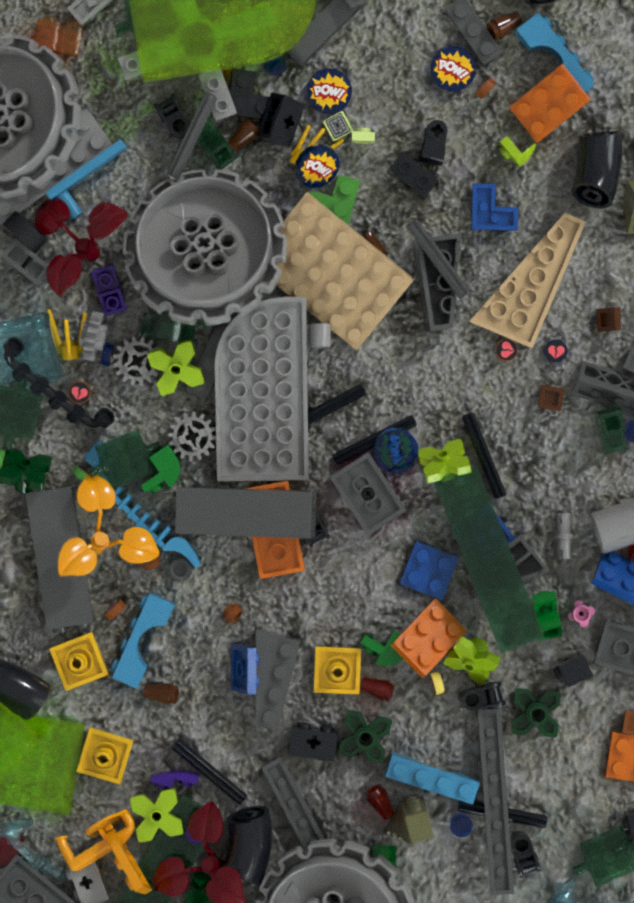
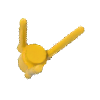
[289,125,344,172]
[47,309,87,360]

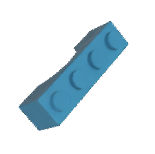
[515,12,595,93]
[110,592,176,689]
[384,751,480,805]

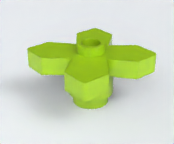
[147,339,204,396]
[417,439,471,484]
[443,636,501,685]
[130,788,184,843]

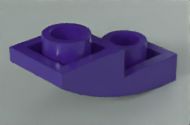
[91,264,127,316]
[150,770,200,790]

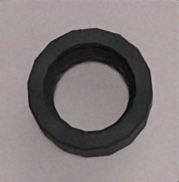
[3,211,47,253]

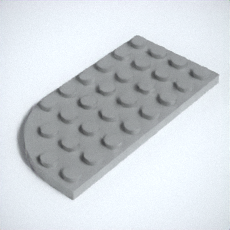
[215,296,309,481]

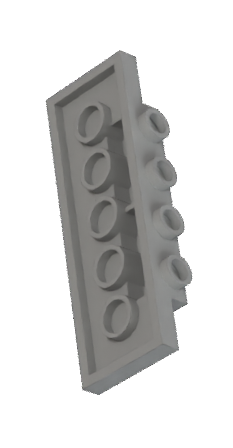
[0,109,113,226]

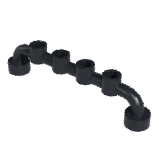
[3,337,115,428]

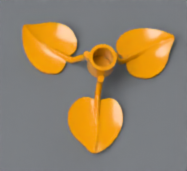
[58,474,159,576]

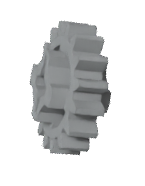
[79,311,108,361]
[113,336,159,386]
[167,412,216,461]

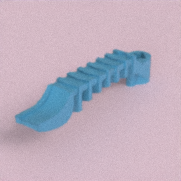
[83,440,201,569]

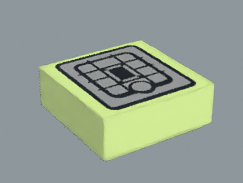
[322,111,353,142]

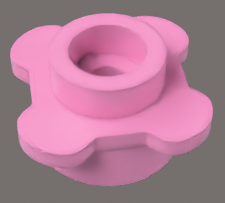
[568,600,595,627]

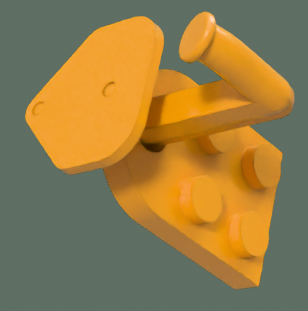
[54,809,152,895]

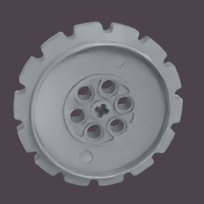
[0,35,81,198]
[123,169,287,326]
[255,839,414,903]

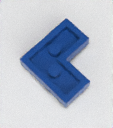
[471,183,518,231]

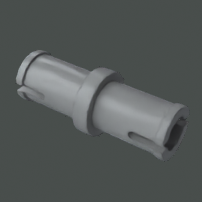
[555,513,573,559]

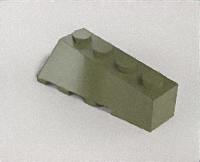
[384,795,434,844]

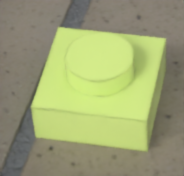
[351,128,375,144]

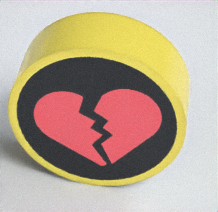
[429,671,444,695]

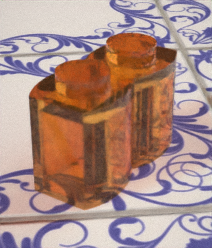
[33,16,84,58]

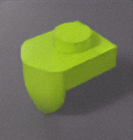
[498,136,536,168]

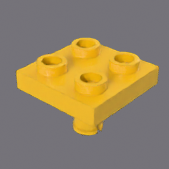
[49,631,109,691]
[314,646,361,694]
[76,727,134,785]

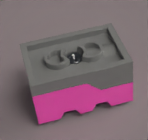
[330,452,406,535]

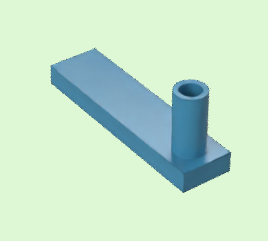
[46,139,127,220]

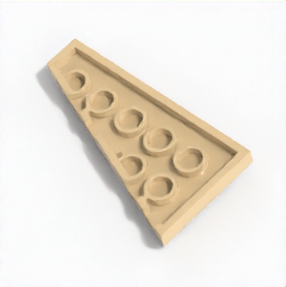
[469,213,586,349]

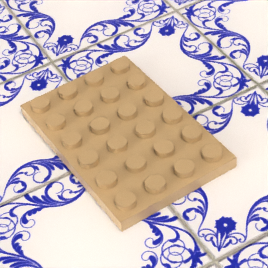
[277,192,414,350]

